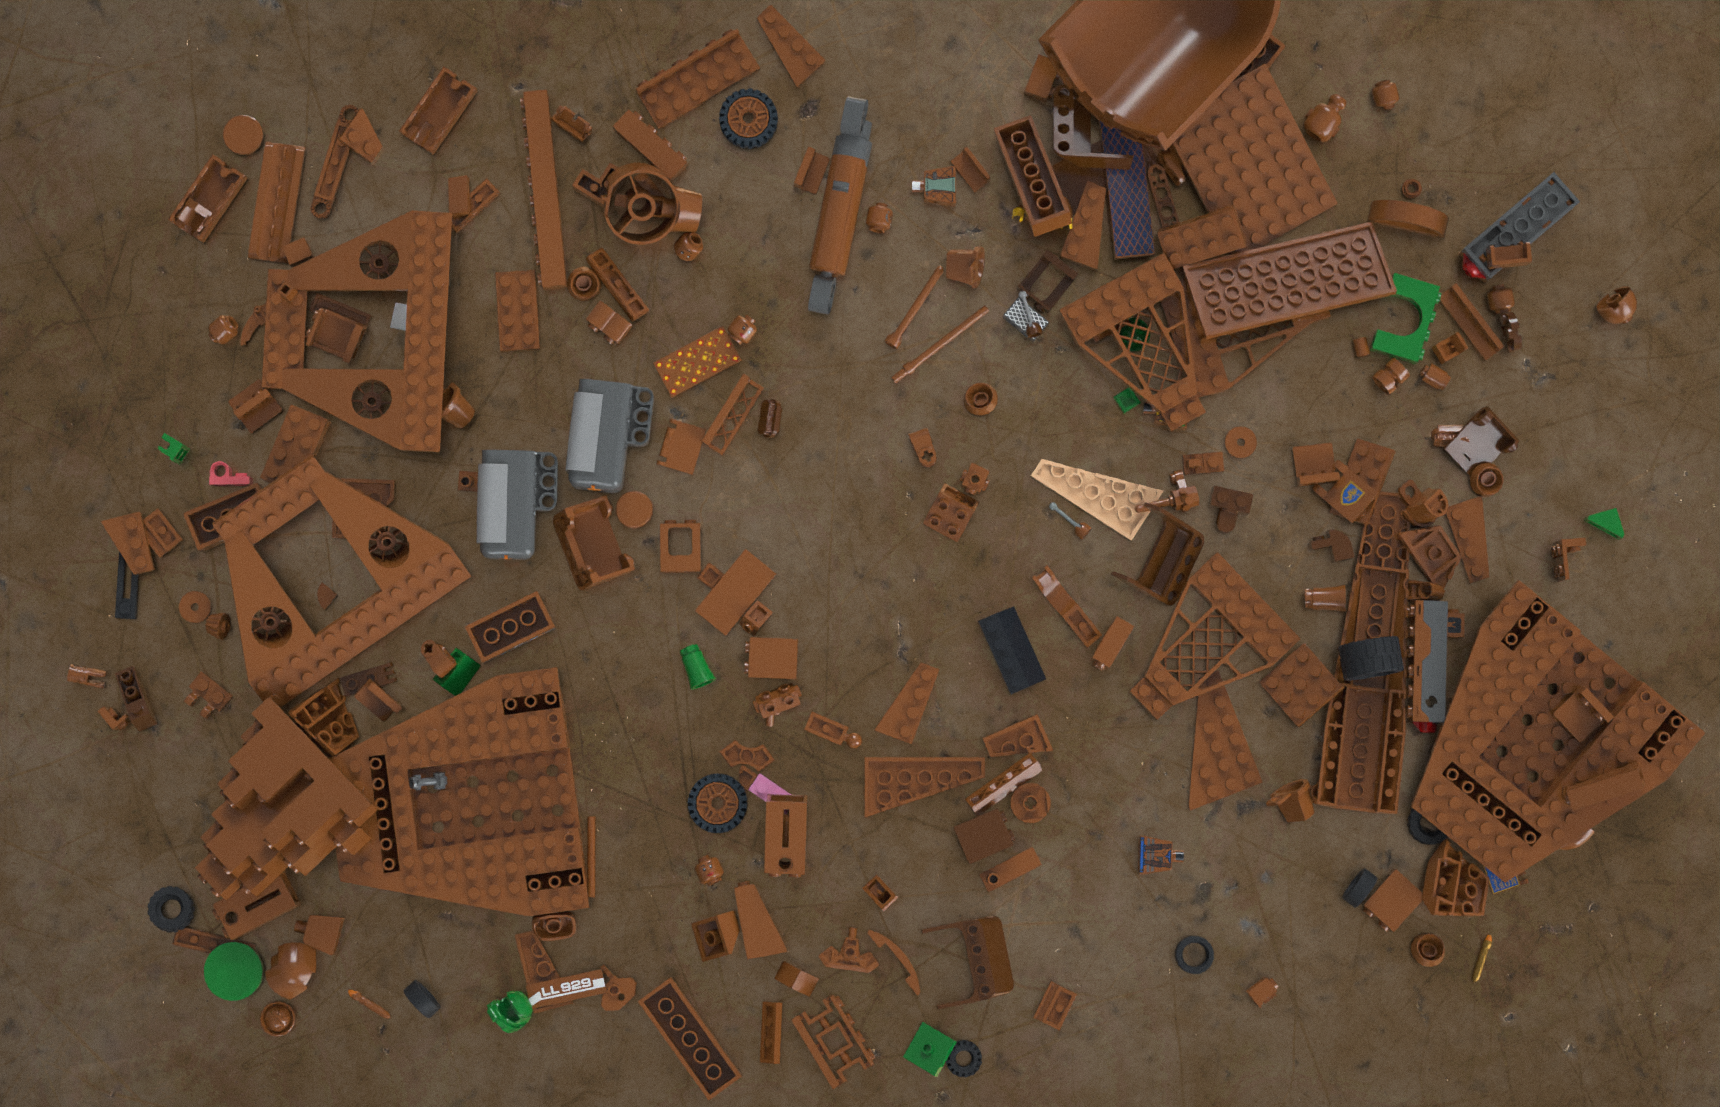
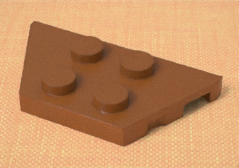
[1397,525,1462,593]

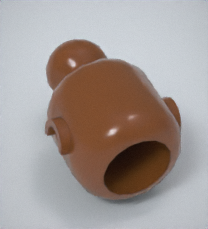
[1303,94,1347,142]

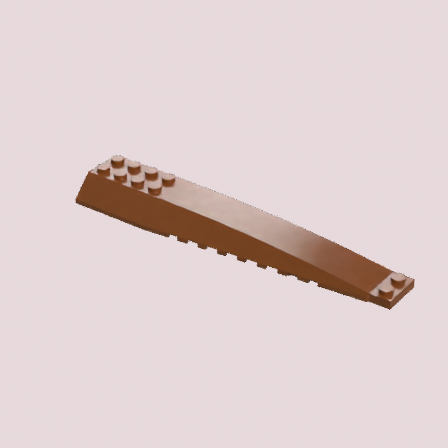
[1316,491,1411,814]

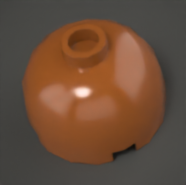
[1596,286,1637,324]

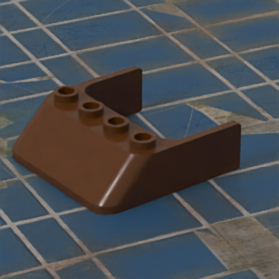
[1053,84,1133,170]
[1111,502,1205,606]
[921,915,1014,1010]

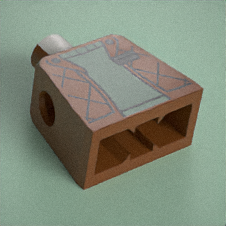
[912,166,956,207]

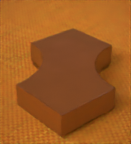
[719,740,775,772]

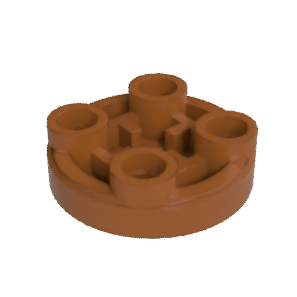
[223,115,264,155]

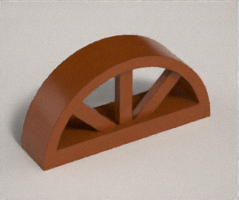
[1367,200,1449,238]

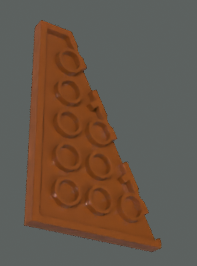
[1188,670,1263,811]

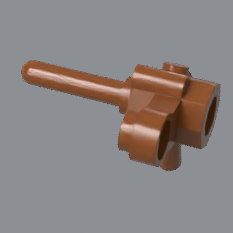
[1135,469,1199,513]

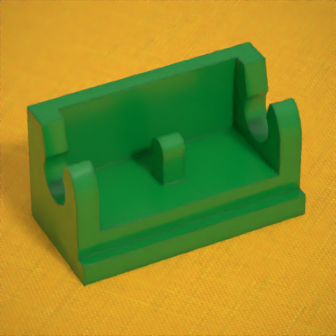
[158,433,190,465]

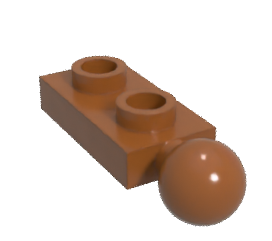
[804,712,862,749]

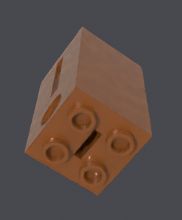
[764,794,808,877]
[212,871,302,940]

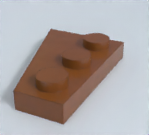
[101,511,155,575]
[982,714,1053,757]

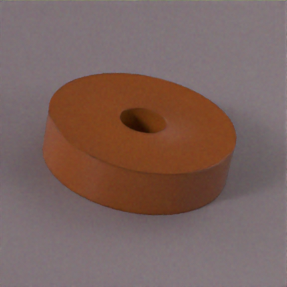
[1224,426,1257,459]
[179,591,212,623]

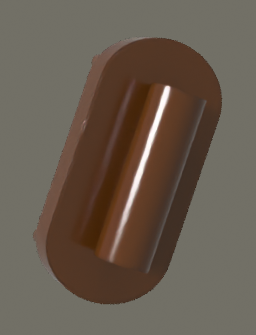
[757,399,783,438]

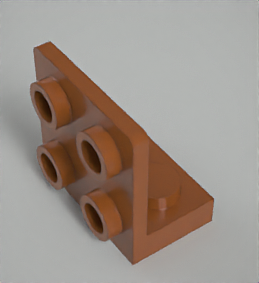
[1292,442,1340,487]
[923,483,979,542]
[1551,537,1586,582]
[1553,686,1614,742]

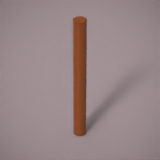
[587,816,595,897]

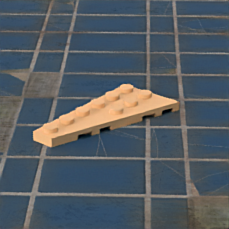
[1031,459,1163,541]

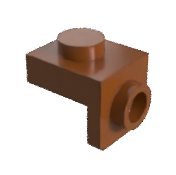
[1431,332,1468,364]

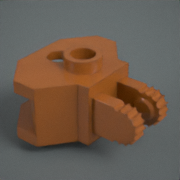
[600,964,637,1011]

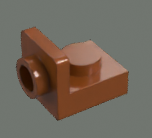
[739,600,773,636]
[98,706,130,731]

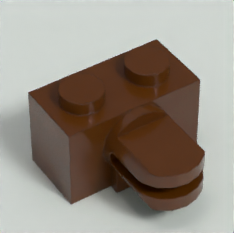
[1208,485,1254,533]

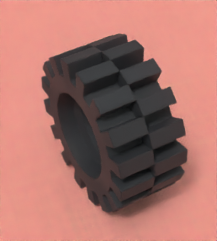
[946,1040,982,1077]

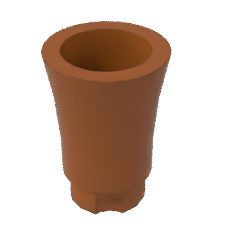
[1305,585,1346,612]

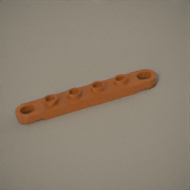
[310,105,358,219]

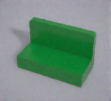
[432,647,481,696]

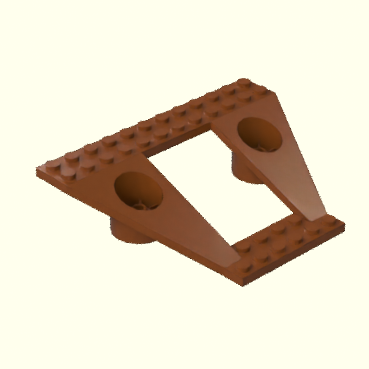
[262,210,452,453]
[212,455,471,707]

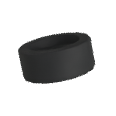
[1342,868,1378,908]
[1175,936,1214,974]
[403,980,441,1018]

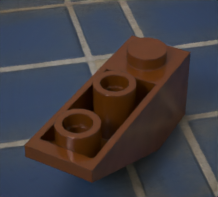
[115,666,158,732]

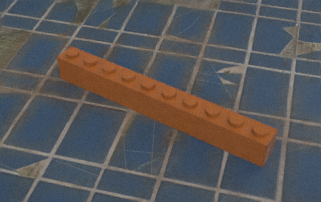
[520,89,567,290]

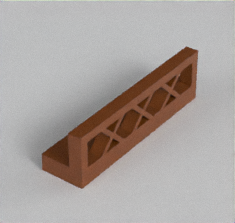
[1439,283,1504,361]
[702,374,764,456]
[965,753,1042,817]

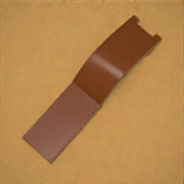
[1031,565,1102,648]

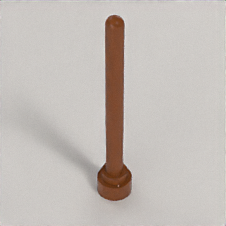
[884,266,944,350]

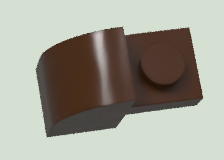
[1308,530,1354,563]

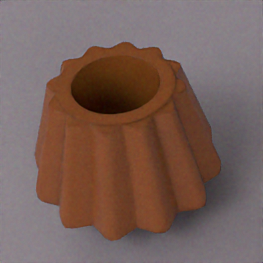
[205,613,231,640]

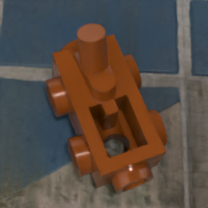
[753,683,802,726]

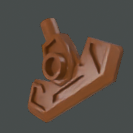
[819,927,879,973]

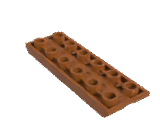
[248,142,306,264]

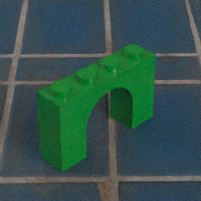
[1370,273,1442,365]

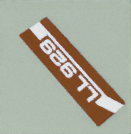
[526,969,606,1009]

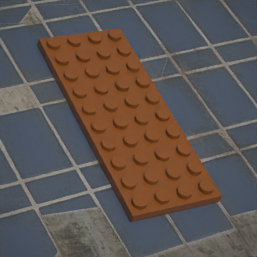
[1182,222,1397,339]

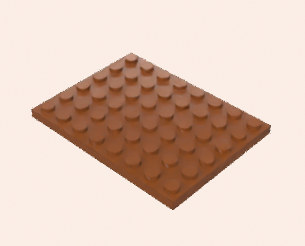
[1172,63,1338,255]

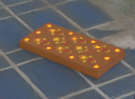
[653,326,742,398]

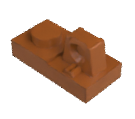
[1182,452,1224,475]

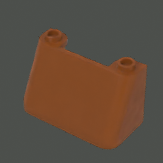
[553,495,635,590]

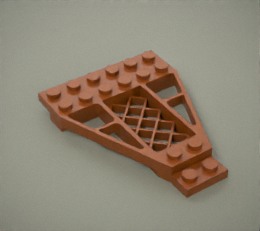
[1059,253,1206,432]
[1160,278,1331,398]
[1129,552,1300,721]

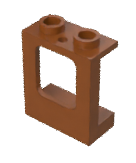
[660,520,701,573]

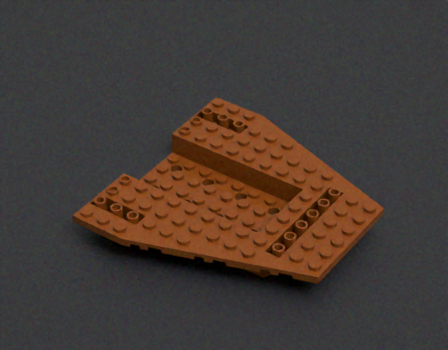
[1411,580,1705,883]
[329,667,590,916]

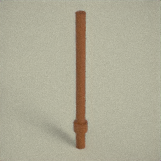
[891,305,989,384]

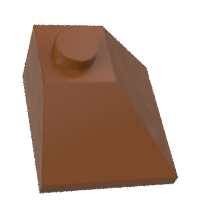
[691,910,740,962]

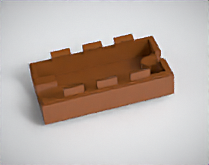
[399,66,478,155]
[168,154,248,244]

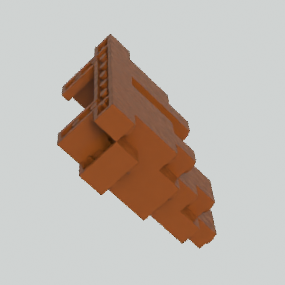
[195,697,377,900]

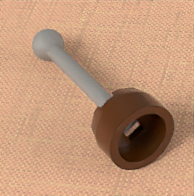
[1019,291,1043,338]

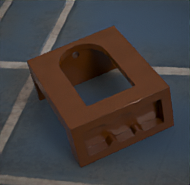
[1017,249,1078,313]

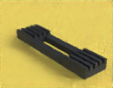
[115,552,139,619]

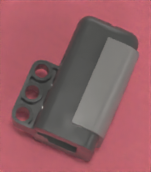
[565,379,654,494]
[476,450,558,560]

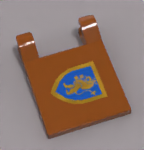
[1312,460,1379,524]

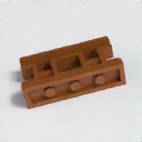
[791,994,876,1089]

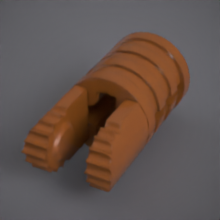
[67,664,106,688]

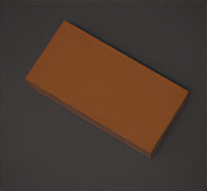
[448,175,470,217]

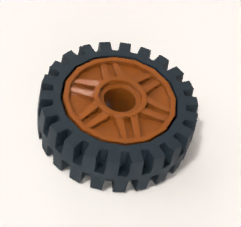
[719,88,778,149]
[688,773,747,833]

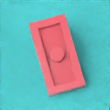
[209,461,253,486]

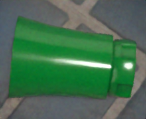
[679,644,716,690]

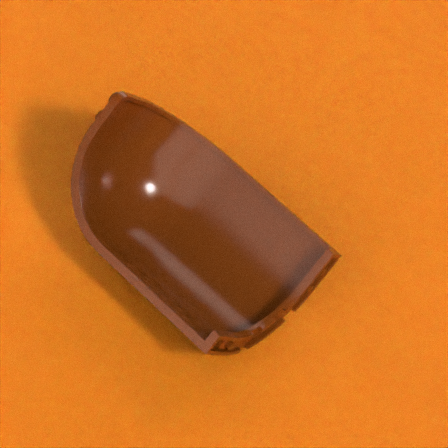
[1038,0,1281,151]

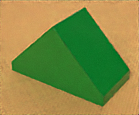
[1584,508,1625,540]

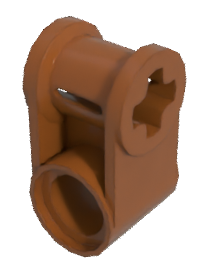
[908,427,937,468]
[1408,580,1444,602]
[421,640,457,678]

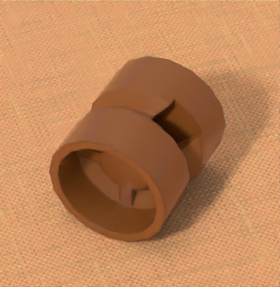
[1372,358,1410,395]

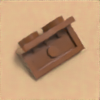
[228,379,283,433]

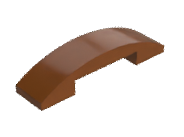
[867,929,920,996]

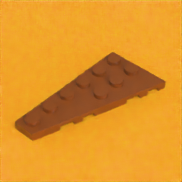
[865,757,985,817]

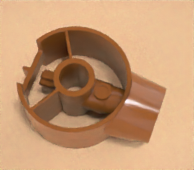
[601,162,702,245]

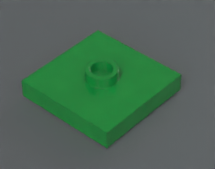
[903,1022,957,1077]

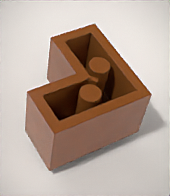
[572,163,628,208]

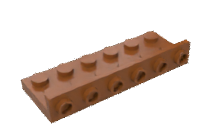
[635,29,760,129]

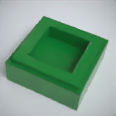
[1113,387,1141,414]

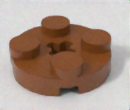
[1010,783,1051,823]

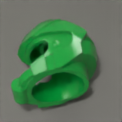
[487,991,533,1034]

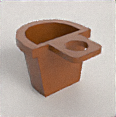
[946,246,985,288]
[442,382,475,428]
[1398,479,1449,528]
[1266,779,1315,822]

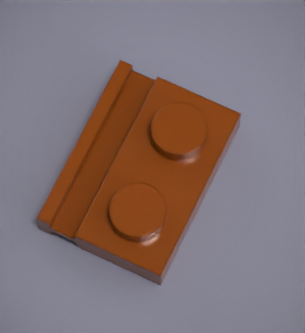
[143,508,183,558]
[1033,981,1077,1031]

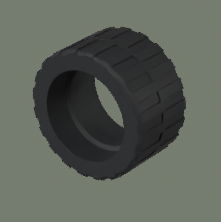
[1338,636,1404,681]

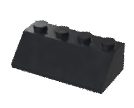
[977,606,1046,695]

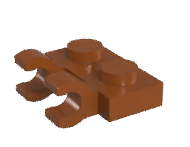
[184,671,233,719]

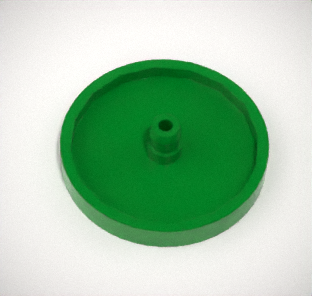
[204,942,264,1001]

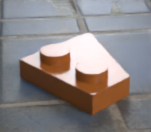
[338,108,383,163]

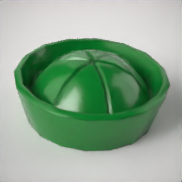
[1117,317,1150,352]

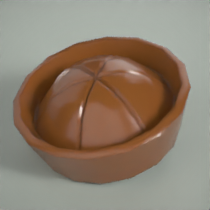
[567,267,602,301]
[963,383,998,415]
[1470,462,1504,497]
[1411,932,1445,967]
[260,1001,295,1037]

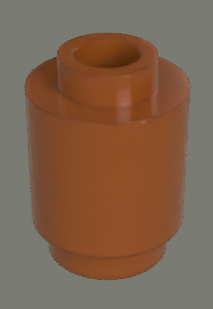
[1420,363,1451,390]

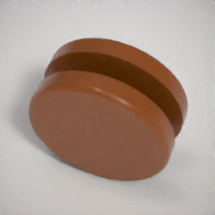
[615,491,653,529]

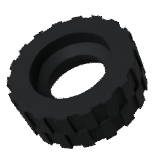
[1407,809,1448,845]
[147,886,195,933]

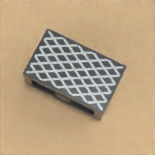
[1003,297,1049,343]

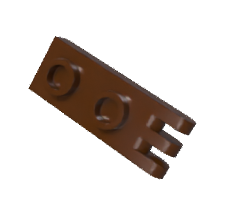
[340,662,397,697]

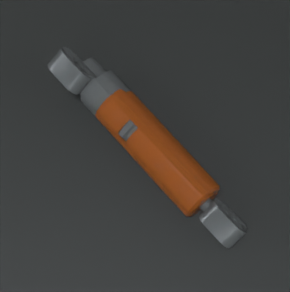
[808,97,872,314]

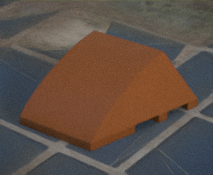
[288,678,359,756]
[1422,839,1490,916]

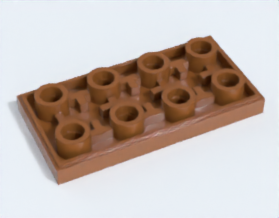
[695,549,777,636]

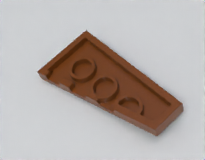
[757,4,825,88]
[1445,496,1489,584]
[874,662,939,745]
[515,930,574,1014]

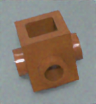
[960,463,990,495]

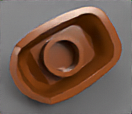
[531,911,576,941]

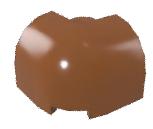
[265,942,316,1000]

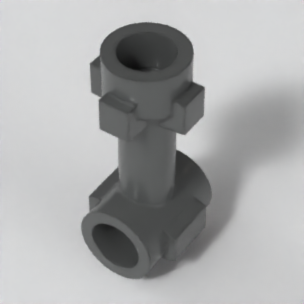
[409,772,447,791]

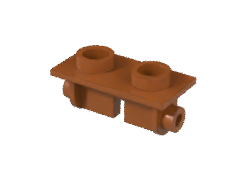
[550,105,593,142]

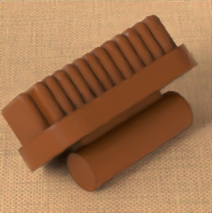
[1431,425,1469,447]

